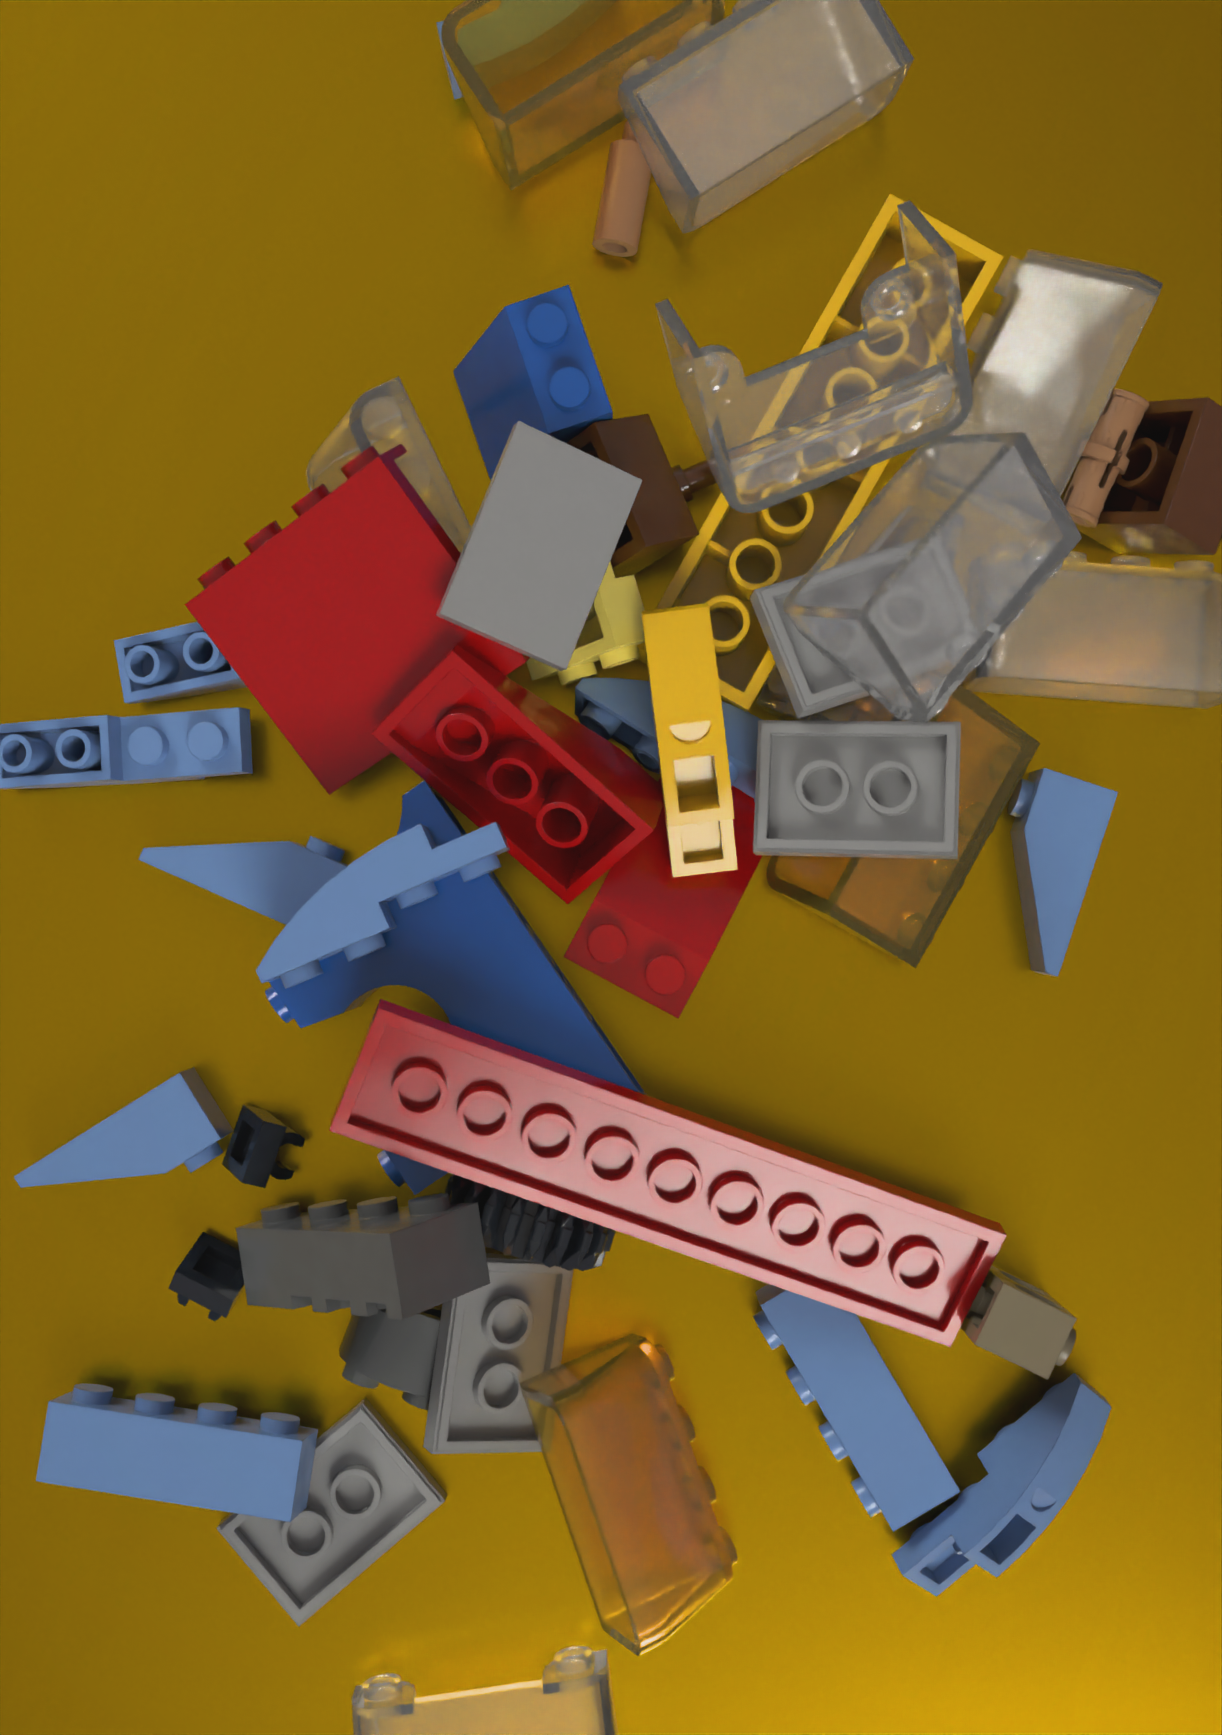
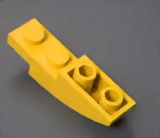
[641,603,738,878]

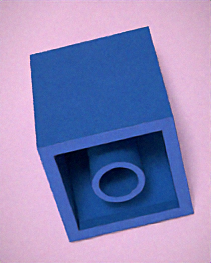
[453,285,613,481]

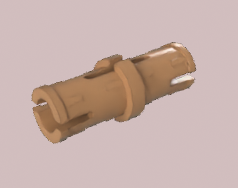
[1056,388,1149,528]

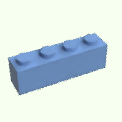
[753,1284,961,1532]
[36,1384,318,1522]

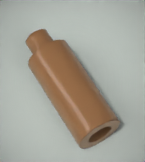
[592,121,655,257]

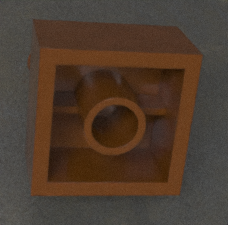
[1067,397,1222,555]
[567,414,722,578]

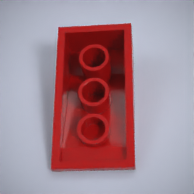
[371,645,664,904]
[563,776,763,1018]

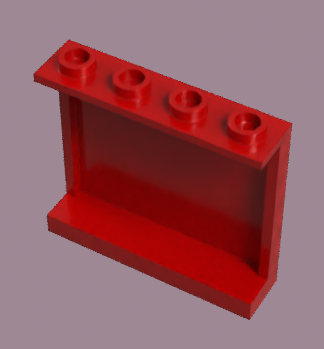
[185,443,530,795]

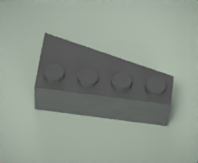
[236,1193,490,1320]

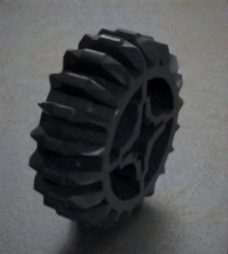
[444,1174,616,1271]

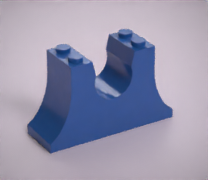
[265,780,647,1195]

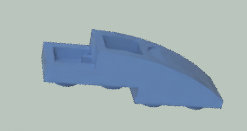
[114,622,247,704]
[575,678,762,802]
[0,707,253,789]
[256,822,510,989]
[892,1373,1111,1597]

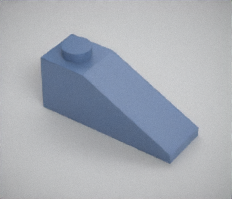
[1008,768,1118,977]
[138,835,348,925]
[14,1067,234,1188]

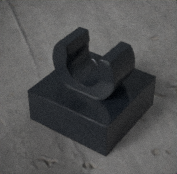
[222,1104,305,1188]
[168,1232,245,1321]

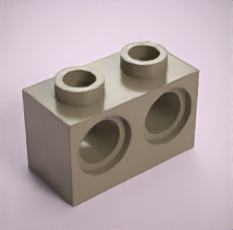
[960,1266,1077,1380]

